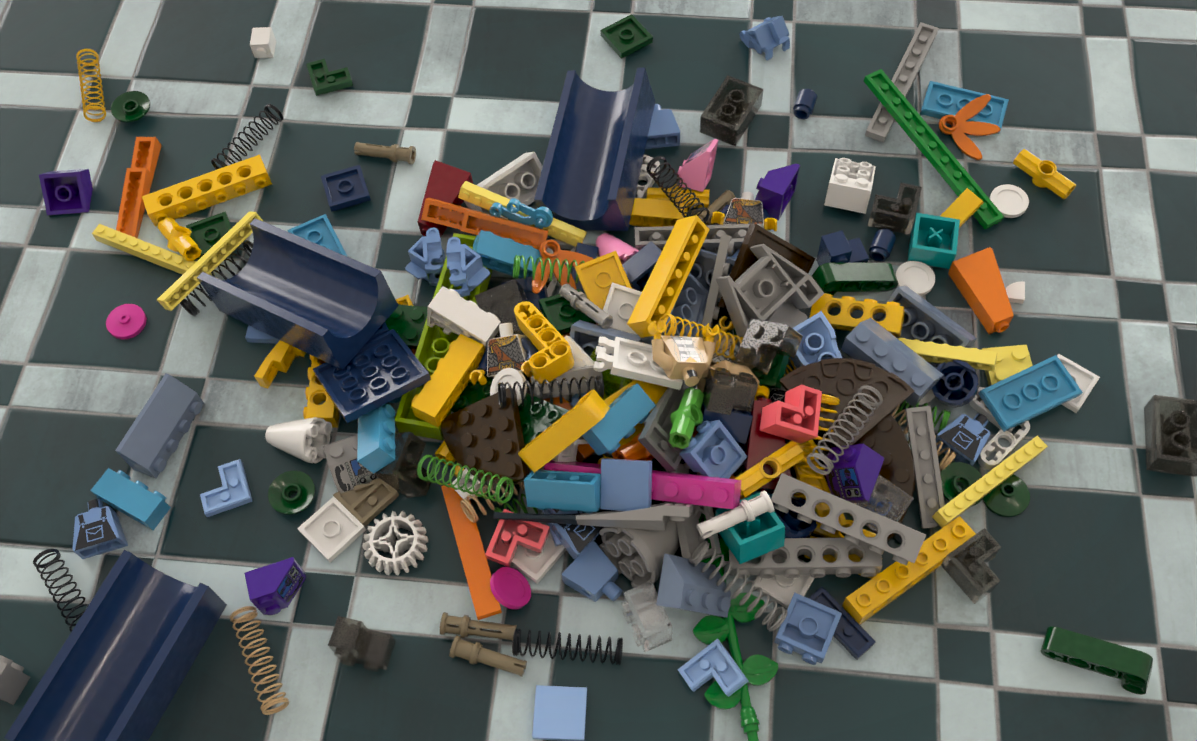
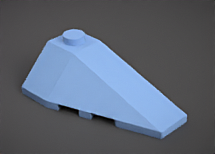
[779,311,842,368]

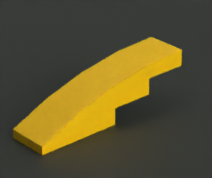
[254,340,306,389]

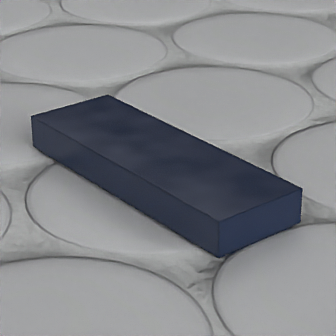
[809,586,876,660]

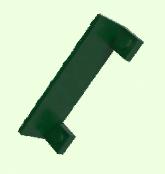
[451,377,569,445]

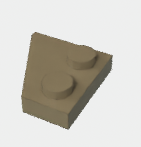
[333,477,399,527]

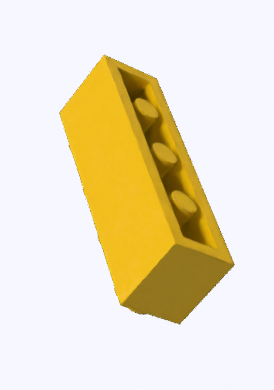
[411,334,485,428]

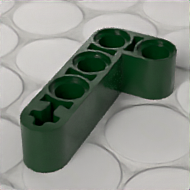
[812,263,899,296]
[1040,626,1153,695]

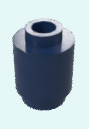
[793,89,817,119]
[869,229,896,262]

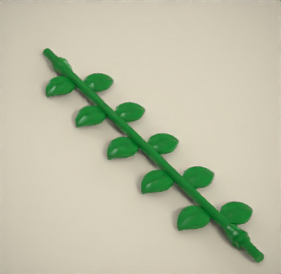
[693,513,778,741]

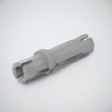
[559,284,613,329]

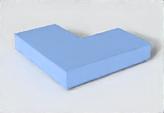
[200,459,253,517]
[678,638,749,697]

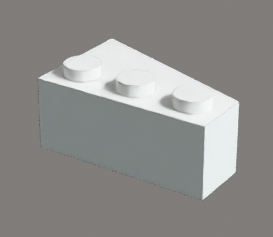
[427,286,501,349]

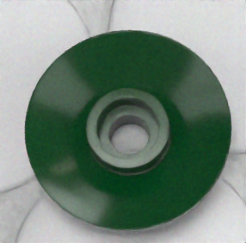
[111,91,150,122]
[940,462,983,507]
[268,470,315,515]
[982,474,1030,517]

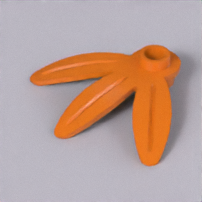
[938,94,1001,160]
[531,240,593,294]

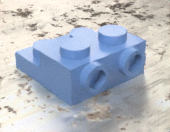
[680,420,748,479]
[774,592,842,665]

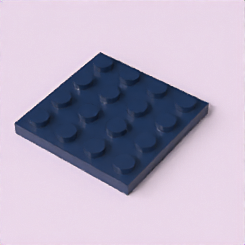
[313,329,431,423]

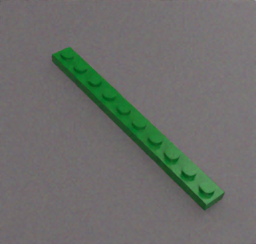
[864,69,1004,229]

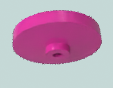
[106,304,147,339]
[490,567,531,609]

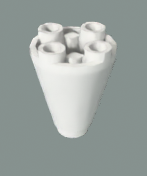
[265,417,332,463]

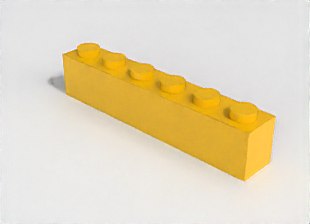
[627,215,710,338]

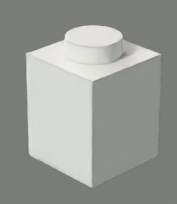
[250,27,276,58]

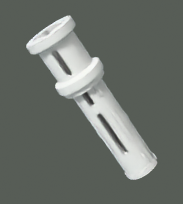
[697,491,774,540]

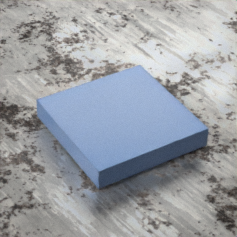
[532,685,587,741]

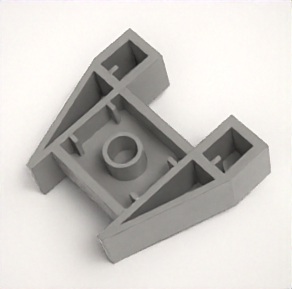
[716,244,824,353]

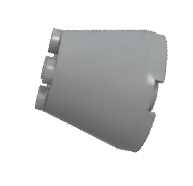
[599,516,680,590]

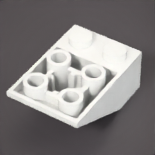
[824,158,876,214]

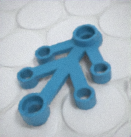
[489,198,553,229]

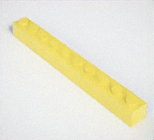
[458,181,587,247]
[157,211,264,311]
[92,224,215,276]
[897,337,997,372]
[932,436,1048,528]

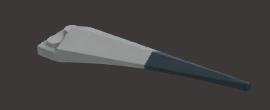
[493,502,695,531]

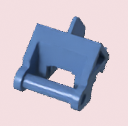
[739,16,790,61]
[405,228,446,286]
[446,237,490,297]

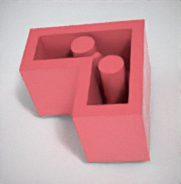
[760,384,822,443]
[485,509,550,567]

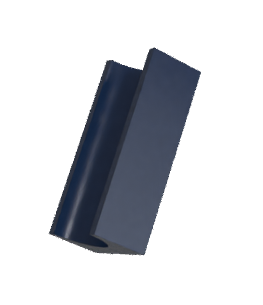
[534,68,655,231]
[197,218,399,370]
[4,550,227,741]

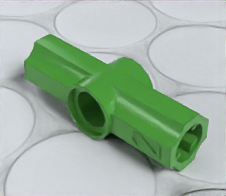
[668,387,704,449]

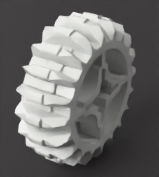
[363,511,428,576]

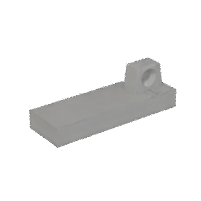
[531,365,605,399]

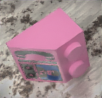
[678,139,718,192]

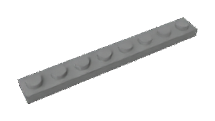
[865,22,939,142]

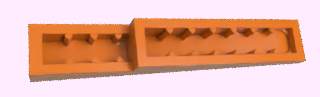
[116,137,161,239]
[421,198,549,250]
[441,484,502,620]

